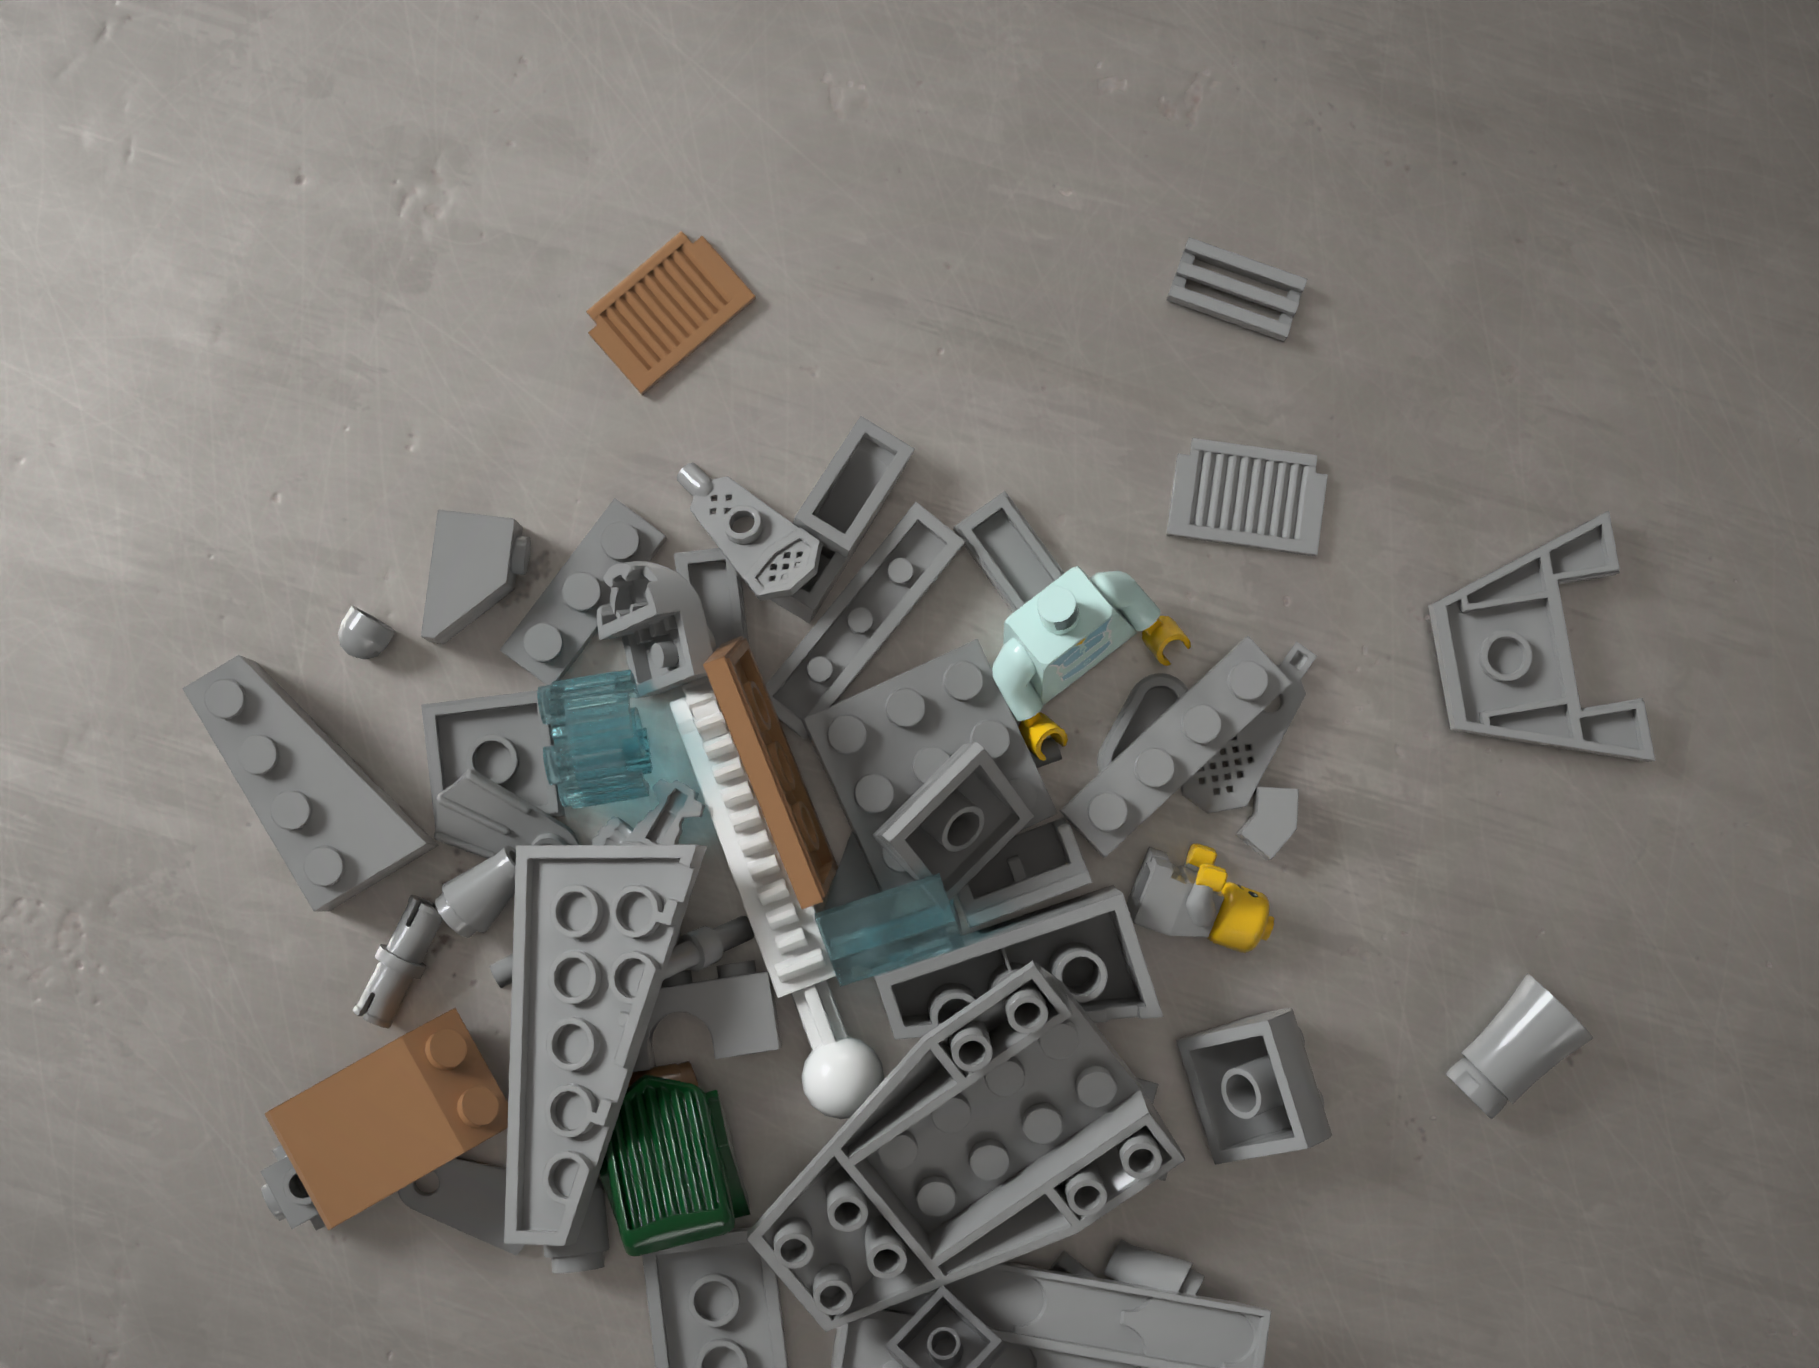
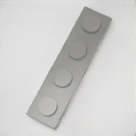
[765,502,965,740]
[1059,636,1292,858]

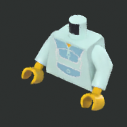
[992,566,1191,761]

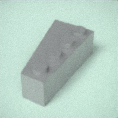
[182,655,439,911]
[871,885,1163,1040]

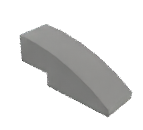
[770,416,915,624]

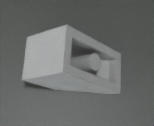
[421,510,531,644]

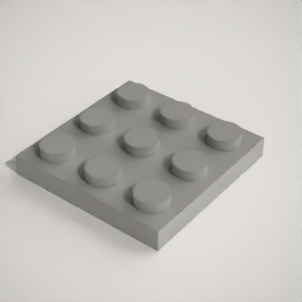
[802,639,1058,895]

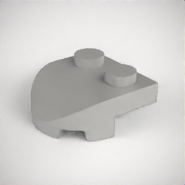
[597,561,716,699]

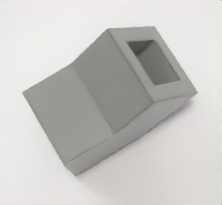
[1236,787,1299,860]

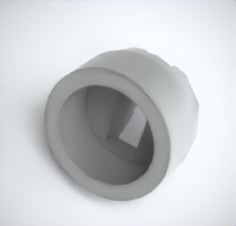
[338,605,396,659]

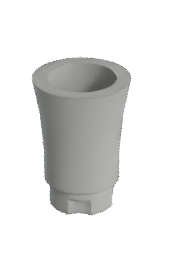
[1446,974,1593,1119]

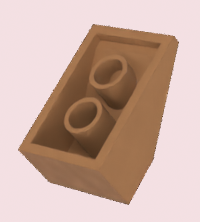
[265,1008,508,1230]

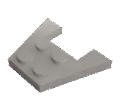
[1428,511,1655,762]

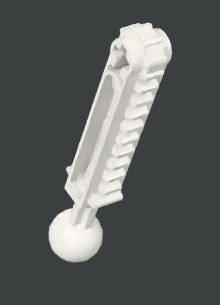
[670,676,884,1119]

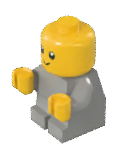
[1127,843,1275,953]

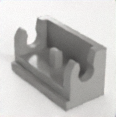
[957,817,1092,928]

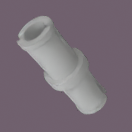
[353,895,443,1028]

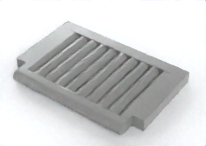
[1166,438,1328,557]

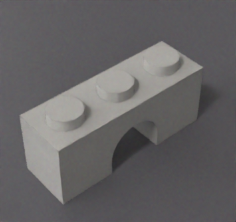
[633,960,782,1072]

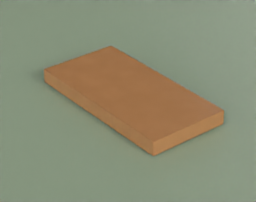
[703,636,838,909]

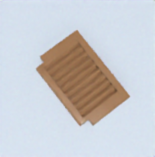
[586,231,756,395]

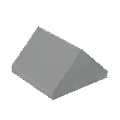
[872,742,1034,907]

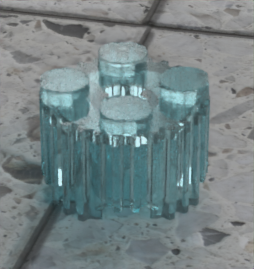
[537,669,653,809]

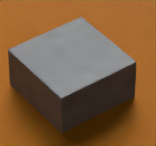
[885,1285,1005,1368]

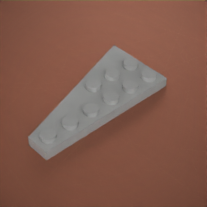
[504,845,707,1246]

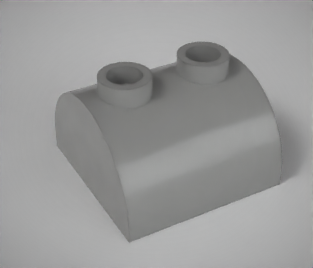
[1176,1008,1332,1165]

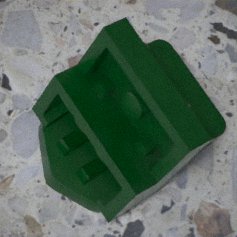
[599,1075,751,1257]

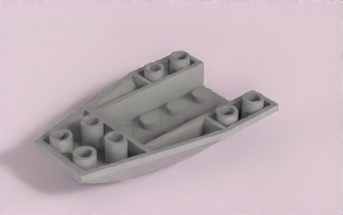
[747,960,1185,1332]

